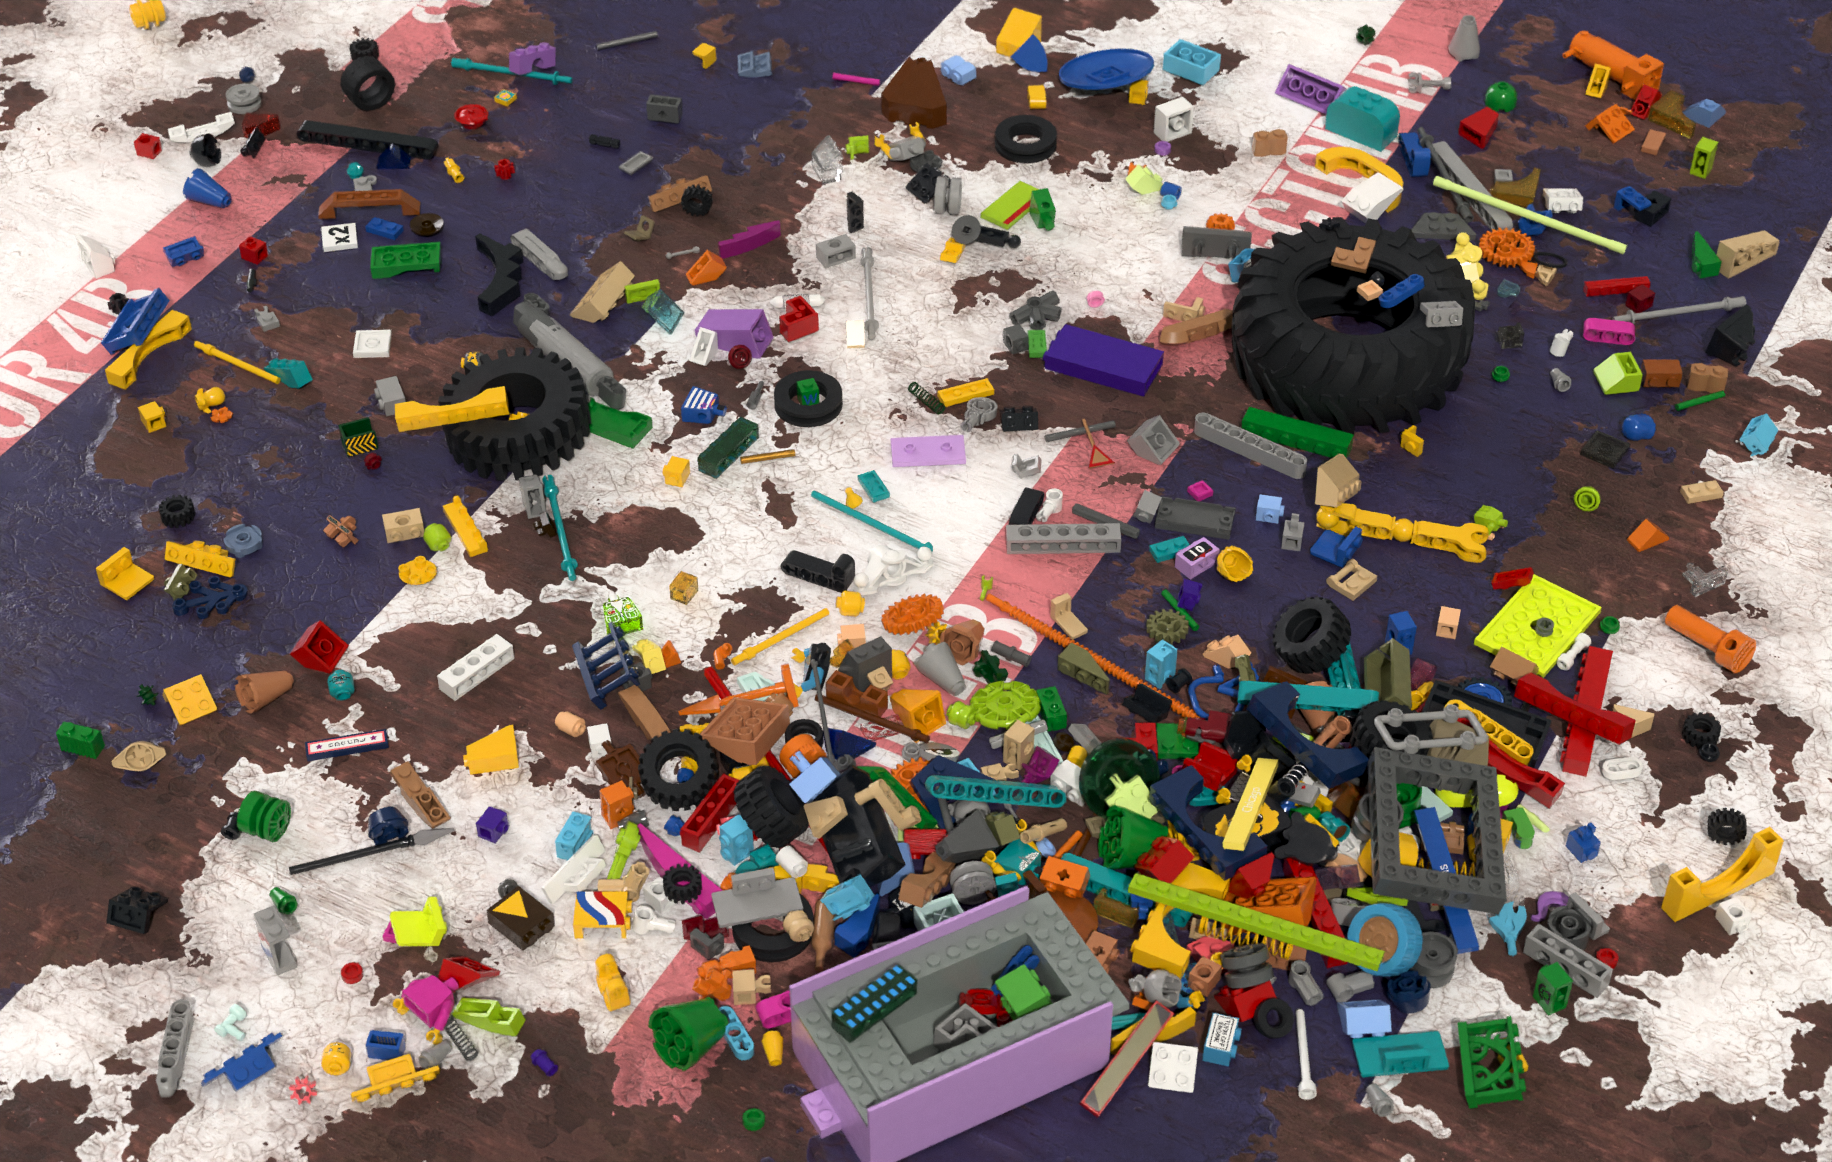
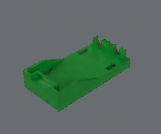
[370,242,442,279]
[588,397,653,449]

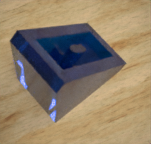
[377,143,411,169]

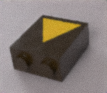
[486,886,555,951]

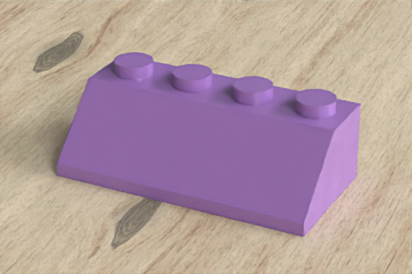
[1275,64,1346,115]

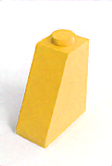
[463,725,519,775]

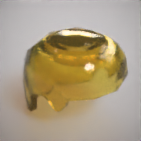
[830,638,854,668]

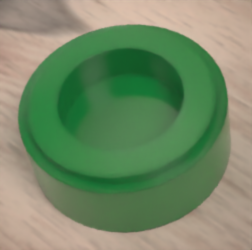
[742,1108,765,1131]

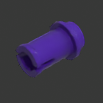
[531,1049,558,1077]

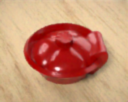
[454,104,488,130]

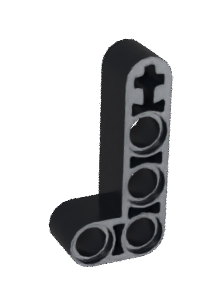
[780,550,855,593]

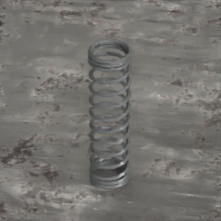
[444,1014,478,1061]

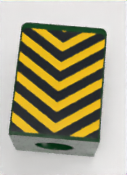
[338,417,378,457]

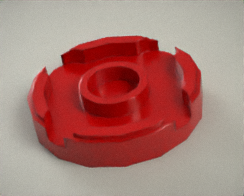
[959,989,1003,1015]

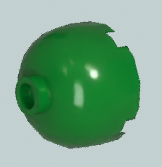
[1485,82,1517,112]

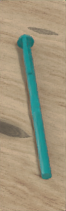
[811,490,933,552]

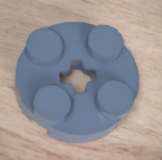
[224,524,263,558]

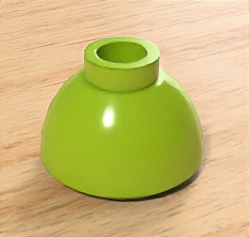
[1574,486,1601,512]

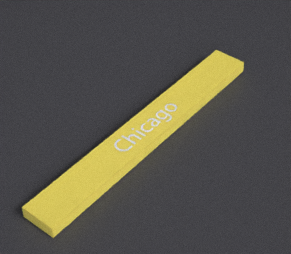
[1223,758,1278,851]

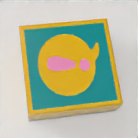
[494,89,517,107]

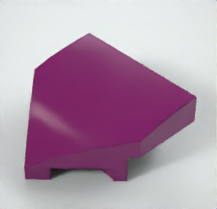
[1022,746,1060,784]

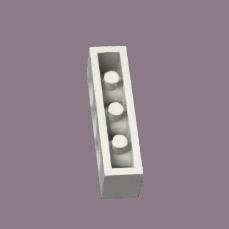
[437,634,514,701]

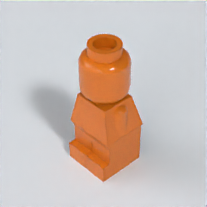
[697,945,756,980]

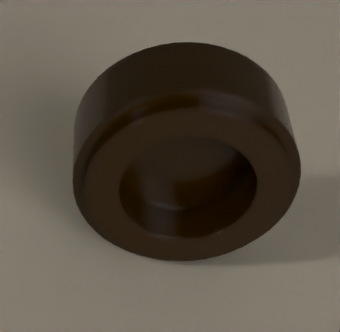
[1053,732,1074,752]

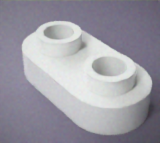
[1602,757,1643,780]

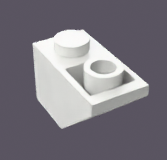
[1050,759,1085,807]

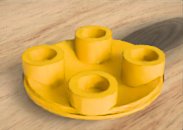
[398,556,437,585]

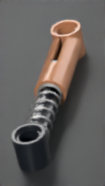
[1267,716,1352,805]

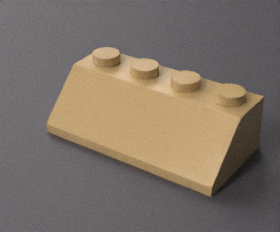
[570,261,635,323]
[1315,454,1361,507]

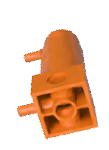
[1562,31,1664,101]

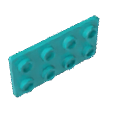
[1352,1031,1449,1077]

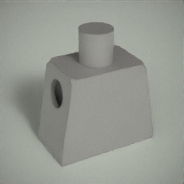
[519,475,546,519]

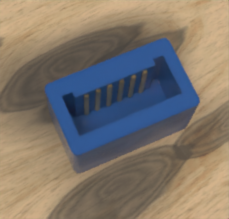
[365,1030,406,1060]

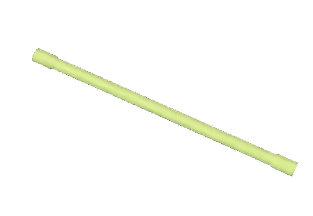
[1433,176,1627,254]

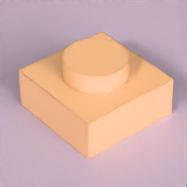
[1357,280,1383,301]

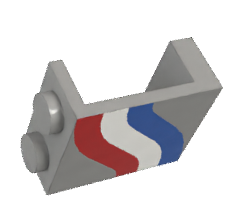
[253,905,297,976]

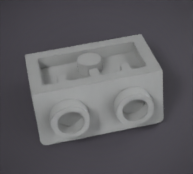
[1420,301,1463,327]
[1567,892,1610,940]

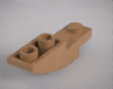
[390,761,451,829]

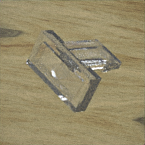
[1683,563,1728,597]

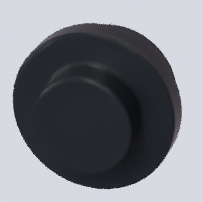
[1699,743,1720,762]

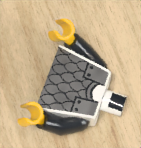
[1216,755,1267,806]

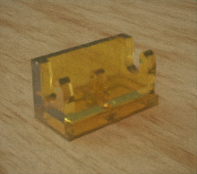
[1094,888,1139,928]

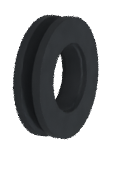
[995,115,1057,163]
[774,370,843,427]
[732,894,813,962]

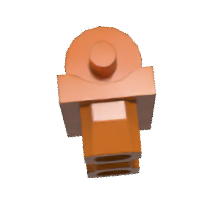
[692,968,732,1001]

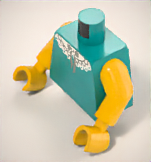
[981,819,1043,885]

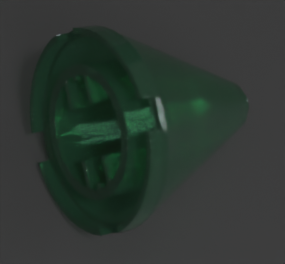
[1079,738,1160,819]

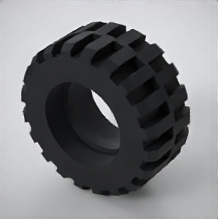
[1273,597,1351,674]
[1349,700,1433,759]
[638,729,719,811]
[734,766,809,848]

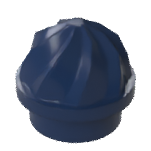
[239,66,255,83]

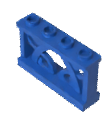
[101,288,170,355]

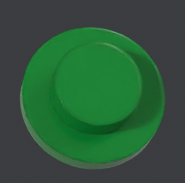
[1492,366,1510,382]
[1600,616,1620,634]

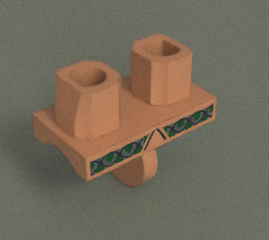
[323,515,359,548]

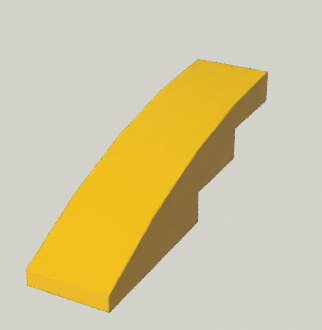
[1110,1007,1196,1055]

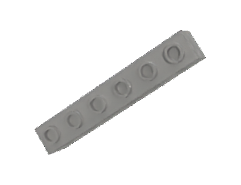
[1006,523,1121,554]

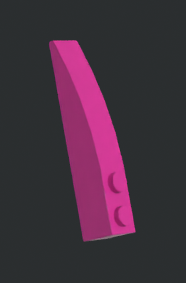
[637,823,723,919]

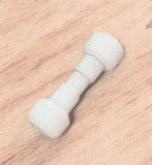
[1556,633,1591,670]

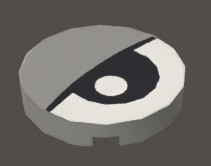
[919,742,960,762]

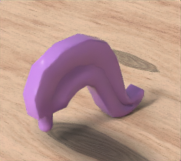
[1531,891,1569,922]

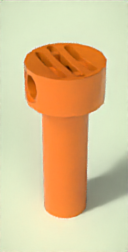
[1665,605,1756,673]

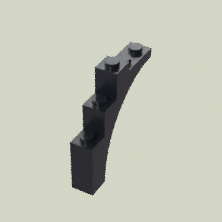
[475,233,523,317]

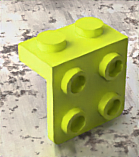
[389,897,447,946]

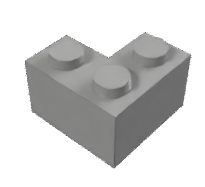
[934,1003,998,1052]

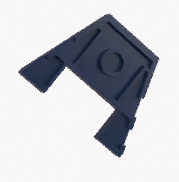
[910,755,995,829]

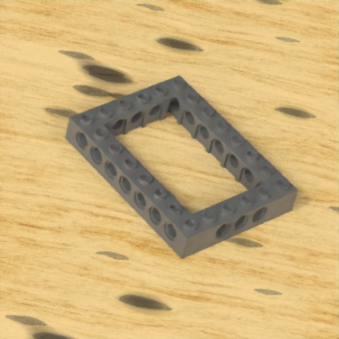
[1368,747,1507,915]

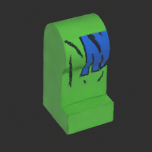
[1502,807,1535,849]

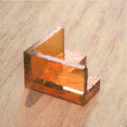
[1328,781,1363,821]

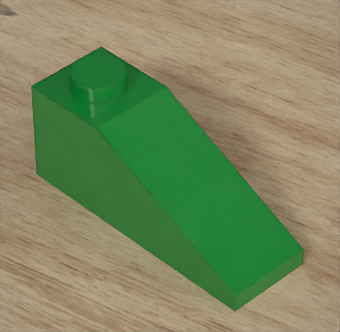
[1692,231,1722,279]

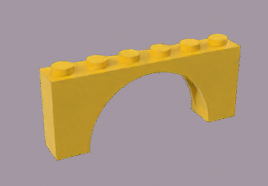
[1661,827,1784,922]
[1131,862,1231,980]

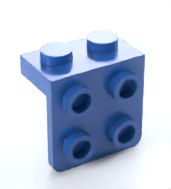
[1310,526,1363,568]

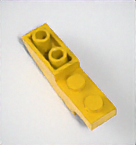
[766,864,840,894]

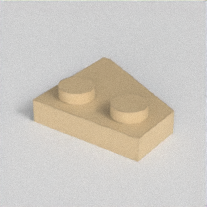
[804,796,848,839]

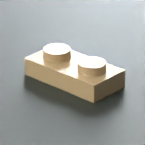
[1680,480,1724,504]

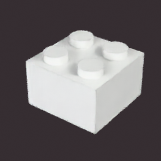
[1154,97,1194,142]

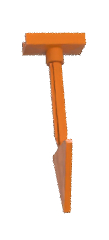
[678,663,799,715]

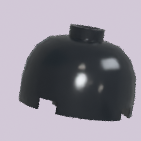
[190,133,221,167]

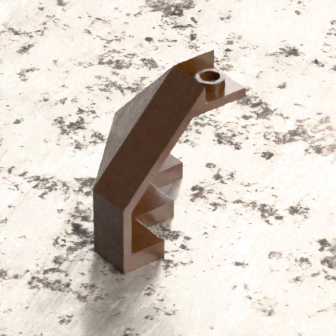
[881,56,947,129]

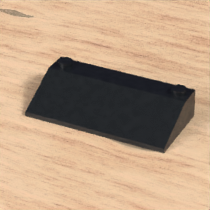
[1422,680,1552,768]
[810,765,906,888]

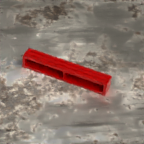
[1583,276,1651,297]

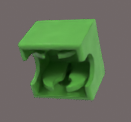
[995,964,1053,1021]

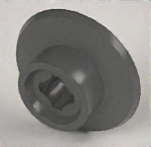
[952,215,981,244]

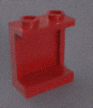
[1182,741,1240,792]

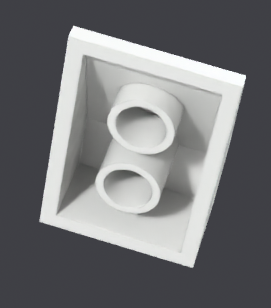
[1342,172,1404,223]

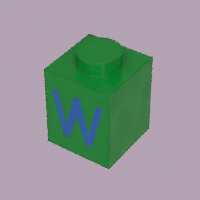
[797,378,819,405]

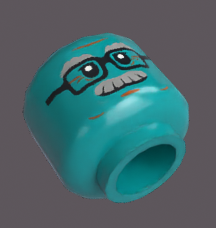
[327,670,355,700]

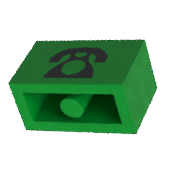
[1533,962,1573,1016]

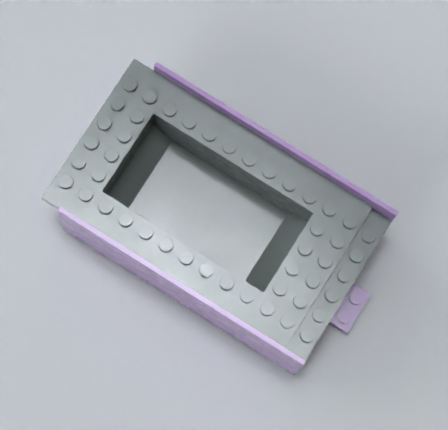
[789,886,1129,1162]

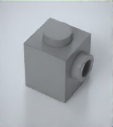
[1133,490,1162,523]

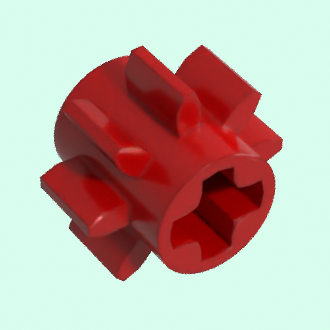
[494,159,515,180]

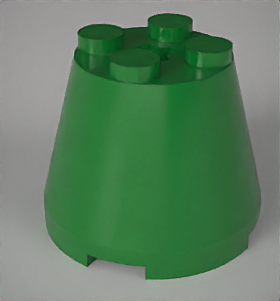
[1098,805,1168,870]
[648,997,728,1071]

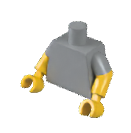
[875,122,926,161]

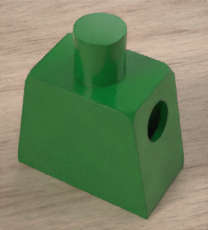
[1029,188,1056,230]

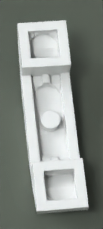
[168,112,234,142]

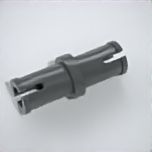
[991,640,1032,667]

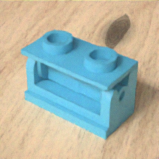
[1739,413,1778,456]
[1145,639,1178,689]
[555,811,594,860]
[820,874,874,921]

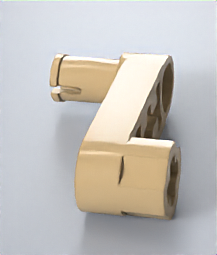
[854,779,921,831]

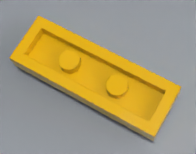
[937,378,994,407]

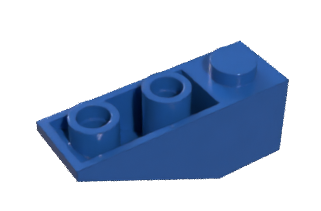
[834,893,880,958]

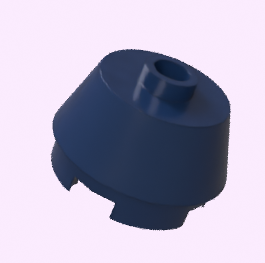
[368,806,409,845]
[1387,971,1431,1014]

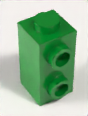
[1036,686,1067,732]

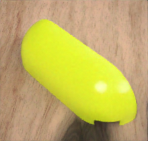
[1435,775,1518,807]

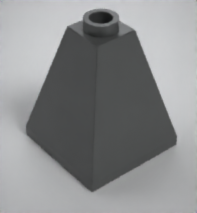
[935,810,999,864]

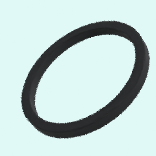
[1533,252,1568,268]

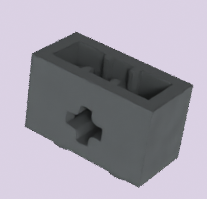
[646,94,683,123]

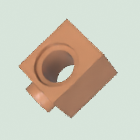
[1188,956,1222,997]

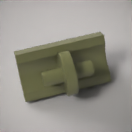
[164,564,197,601]

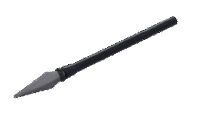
[289,829,455,875]

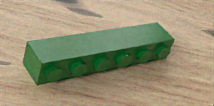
[1241,407,1354,458]

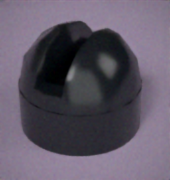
[1369,271,1385,287]

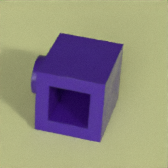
[476,806,509,844]

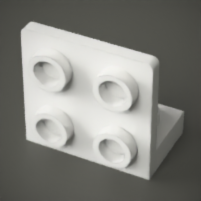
[1148,1042,1198,1093]

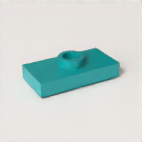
[858,470,890,503]

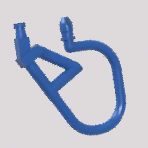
[1188,662,1260,721]

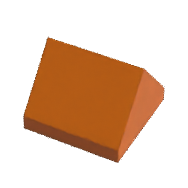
[661,640,681,668]

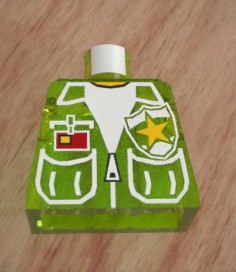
[603,595,643,635]

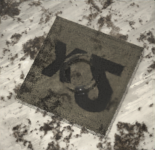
[1580,430,1631,469]

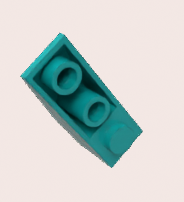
[264,358,313,388]

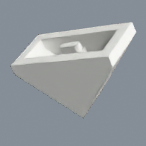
[689,327,718,366]

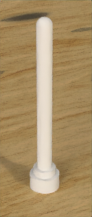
[1296,1009,1317,1100]

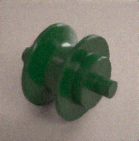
[136,684,159,706]

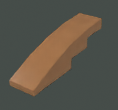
[618,685,671,740]

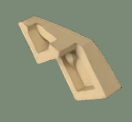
[1535,262,1557,286]

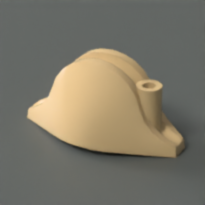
[111,741,166,771]

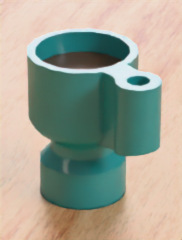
[1318,811,1350,842]

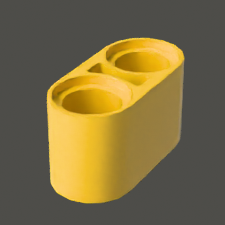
[1027,85,1046,109]

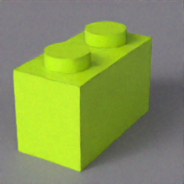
[1690,137,1718,179]

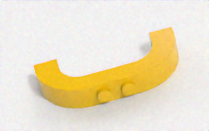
[1315,147,1403,212]

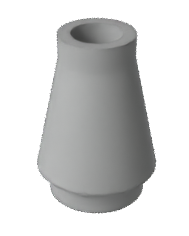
[1550,368,1571,392]
[418,1041,452,1069]
[1366,1083,1394,1117]

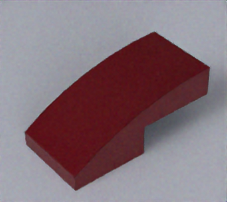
[682,915,729,940]

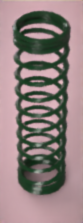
[908,382,945,415]

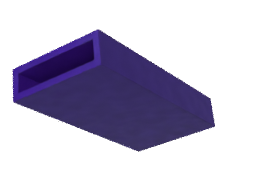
[1043,324,1164,397]

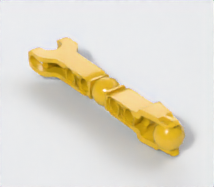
[1316,503,1489,563]

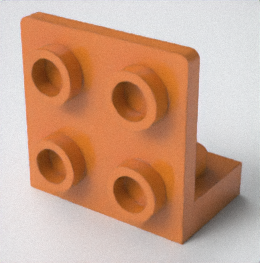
[1585,104,1635,144]

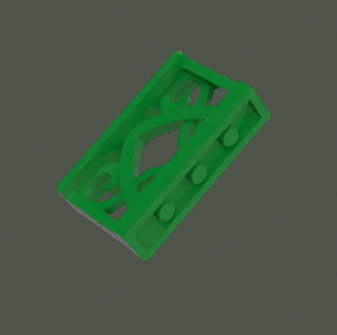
[1458,1016,1527,1109]

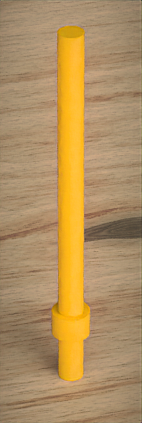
[194,341,281,384]
[731,608,830,666]

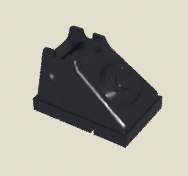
[1705,304,1755,367]

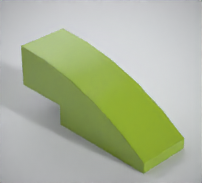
[452,998,526,1037]

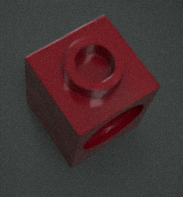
[1625,284,1655,313]

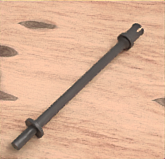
[1417,127,1474,223]

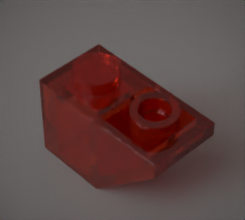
[242,113,281,138]

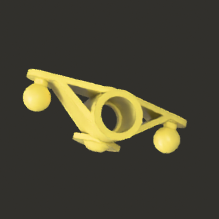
[1446,233,1489,300]

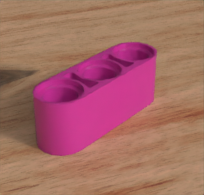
[1583,318,1635,345]

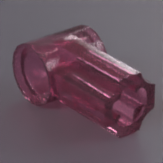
[1410,658,1437,691]

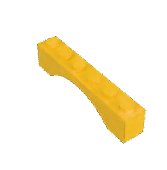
[105,310,192,390]
[395,386,509,432]

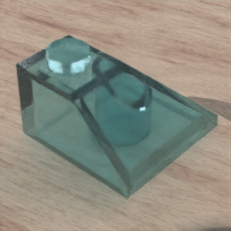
[641,289,685,335]

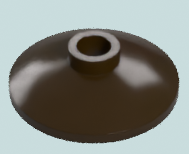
[410,213,444,235]

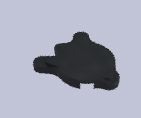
[1274,812,1338,866]

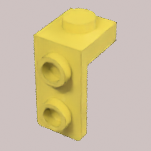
[632,639,666,674]

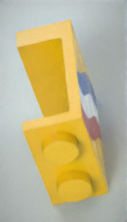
[573,891,633,939]

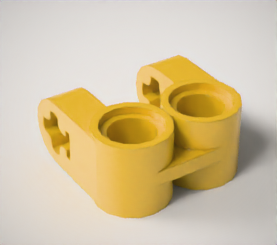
[595,954,631,1012]

